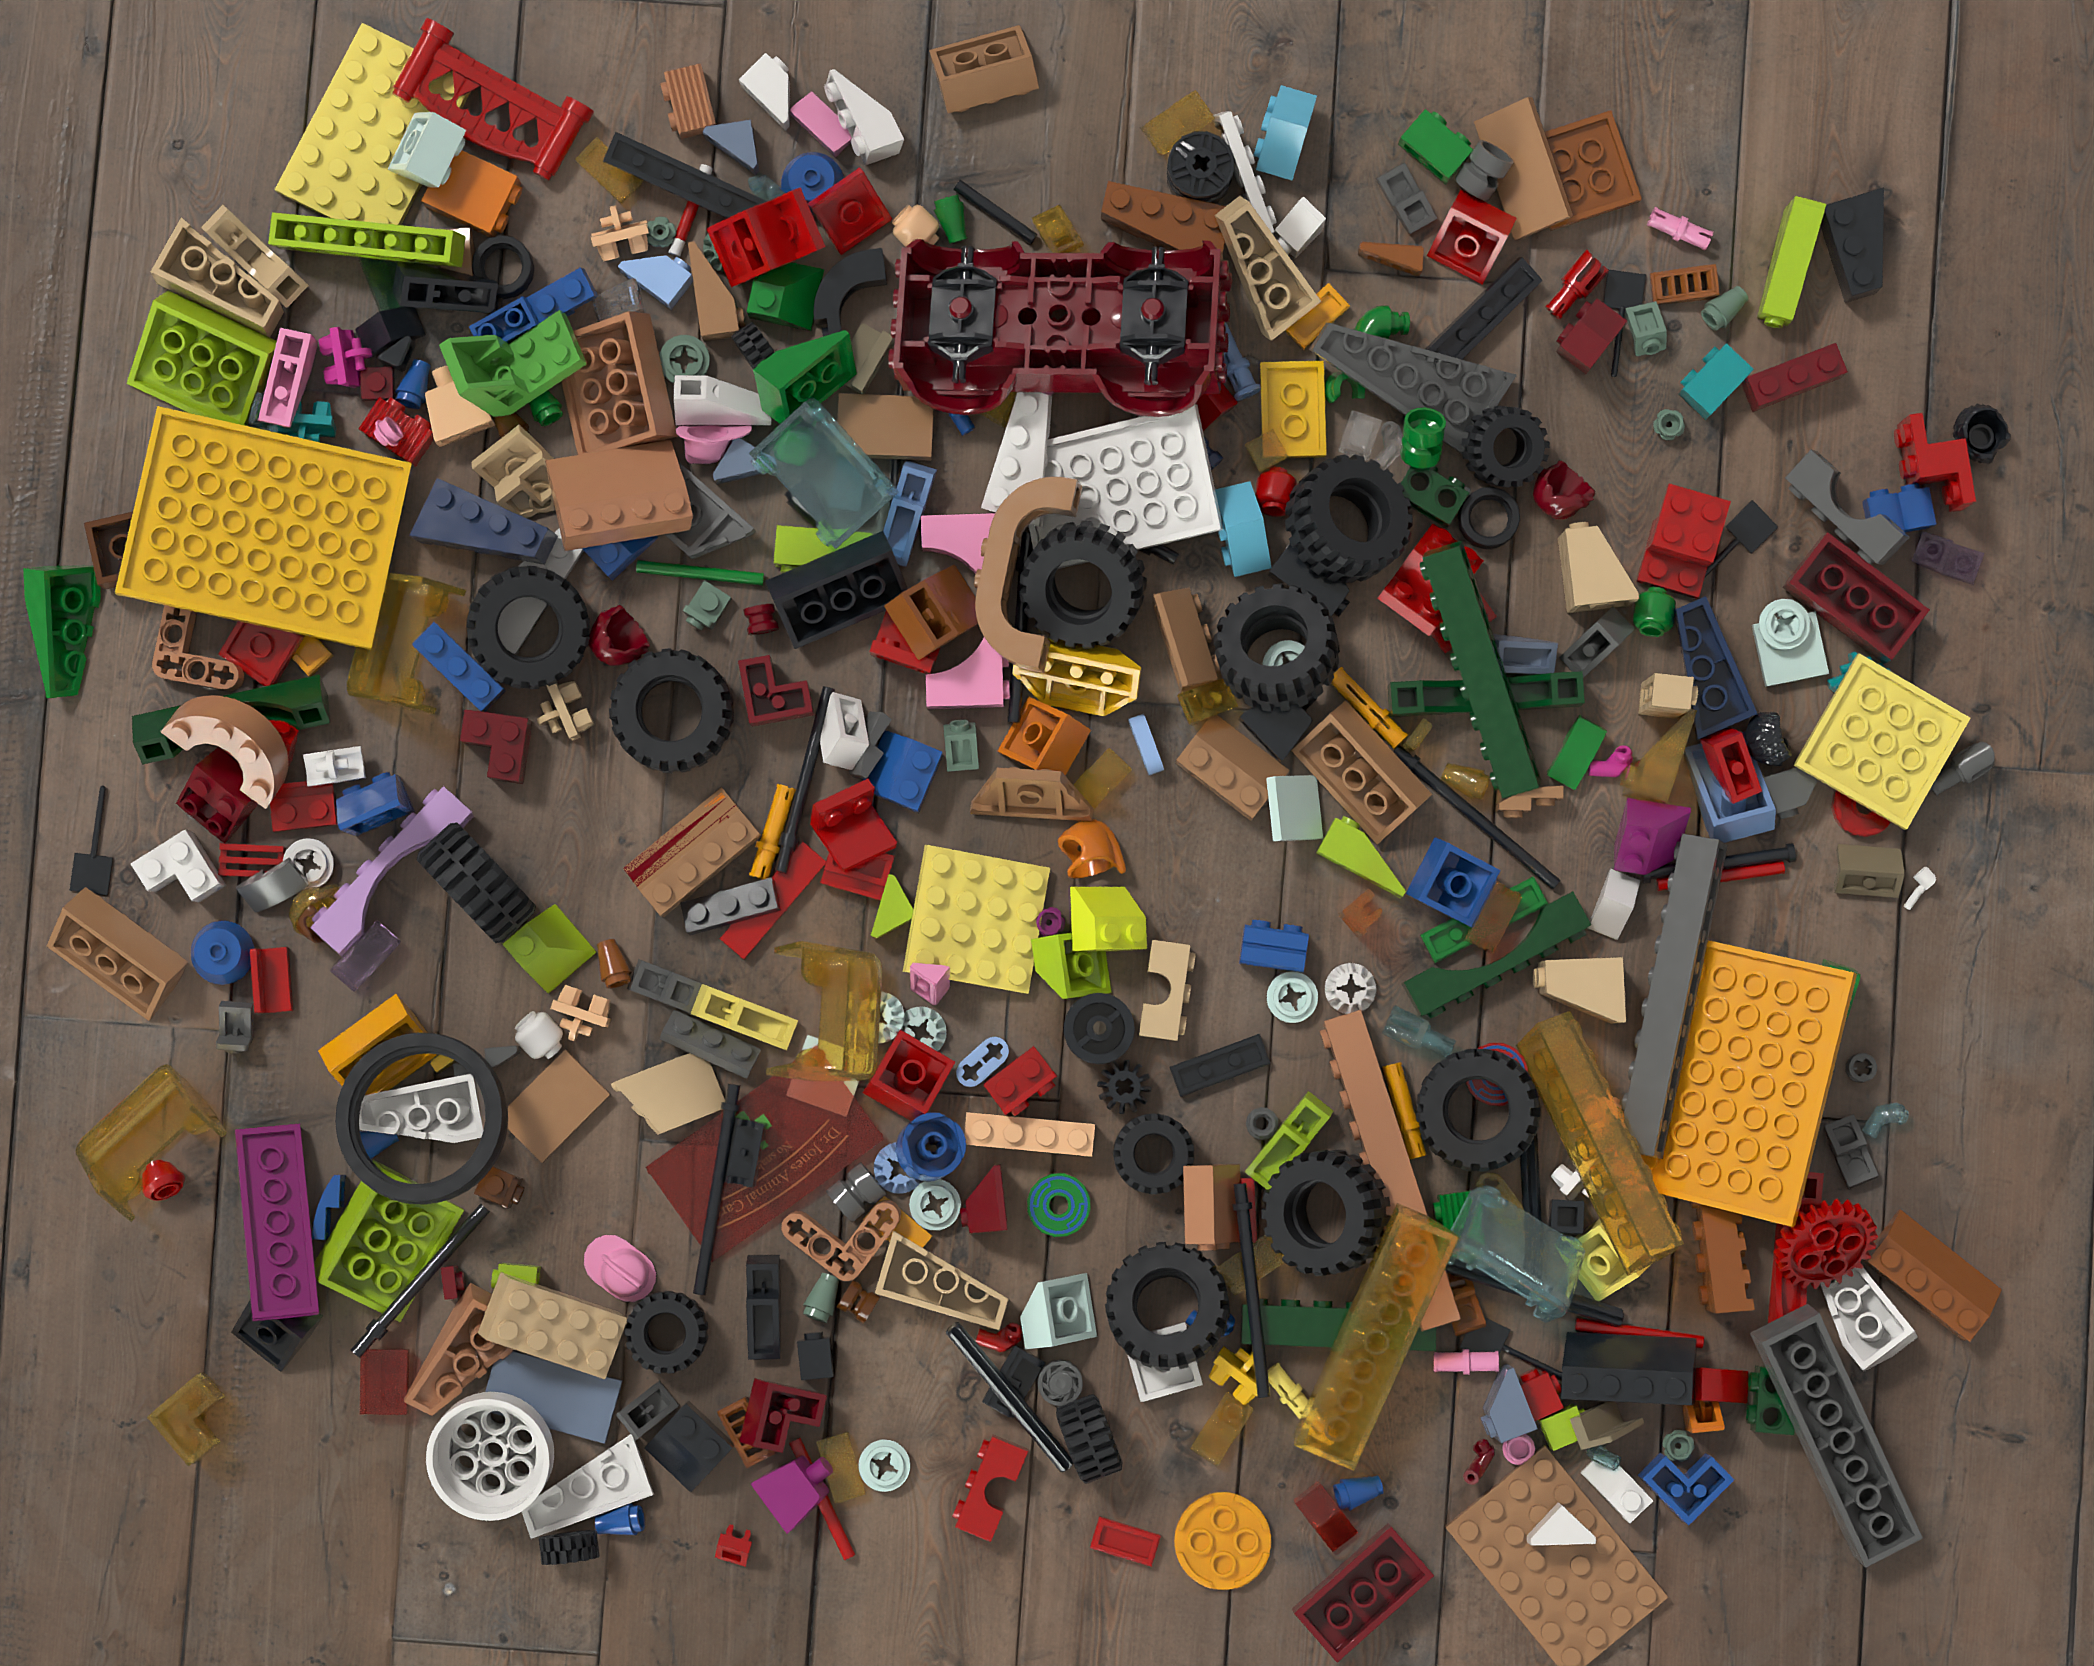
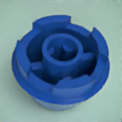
[781,152,844,215]
[191,921,254,985]

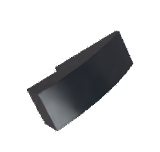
[746,1255,781,1360]

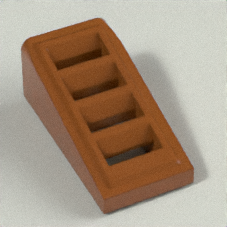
[1358,242,1424,276]
[1649,264,1719,305]
[717,1396,776,1468]

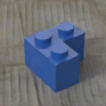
[1637,1453,1734,1526]

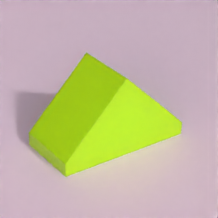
[871,874,913,939]

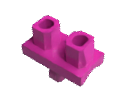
[318,327,372,388]

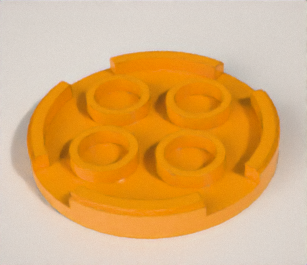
[1174,1492,1271,1590]

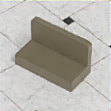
[844,323,895,394]
[1834,844,1905,898]
[1570,1401,1645,1450]

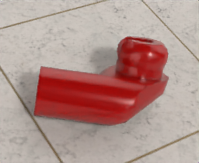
[976,1323,1023,1352]

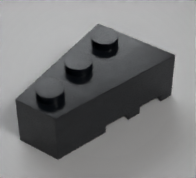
[1820,187,1884,303]

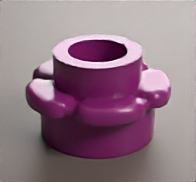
[1036,907,1065,937]

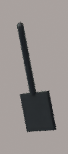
[1604,269,1646,377]
[1705,500,1778,577]
[69,785,113,895]
[1459,1317,1562,1379]

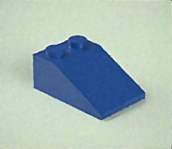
[336,772,415,836]

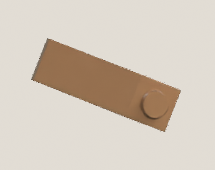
[688,241,746,341]

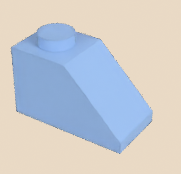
[618,255,693,310]

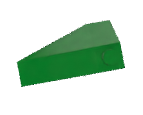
[23,565,101,698]

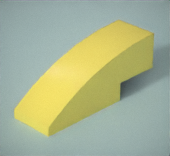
[691,984,798,1050]

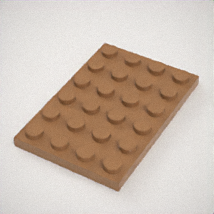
[1444,1445,1668,1666]

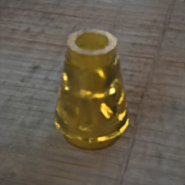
[1441,762,1490,800]

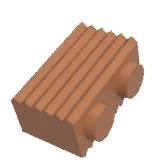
[660,64,716,139]

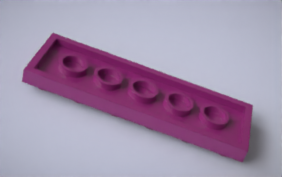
[235,1124,319,1321]

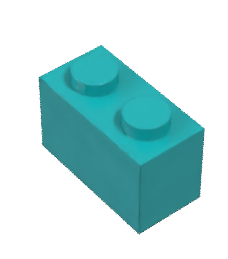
[1678,343,1754,420]

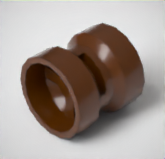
[837,1280,880,1324]

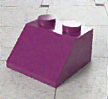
[1614,798,1691,875]

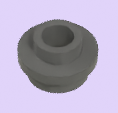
[1246,1107,1278,1140]

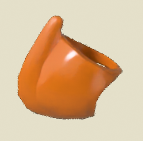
[1058,819,1126,879]

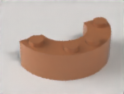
[161,695,288,809]

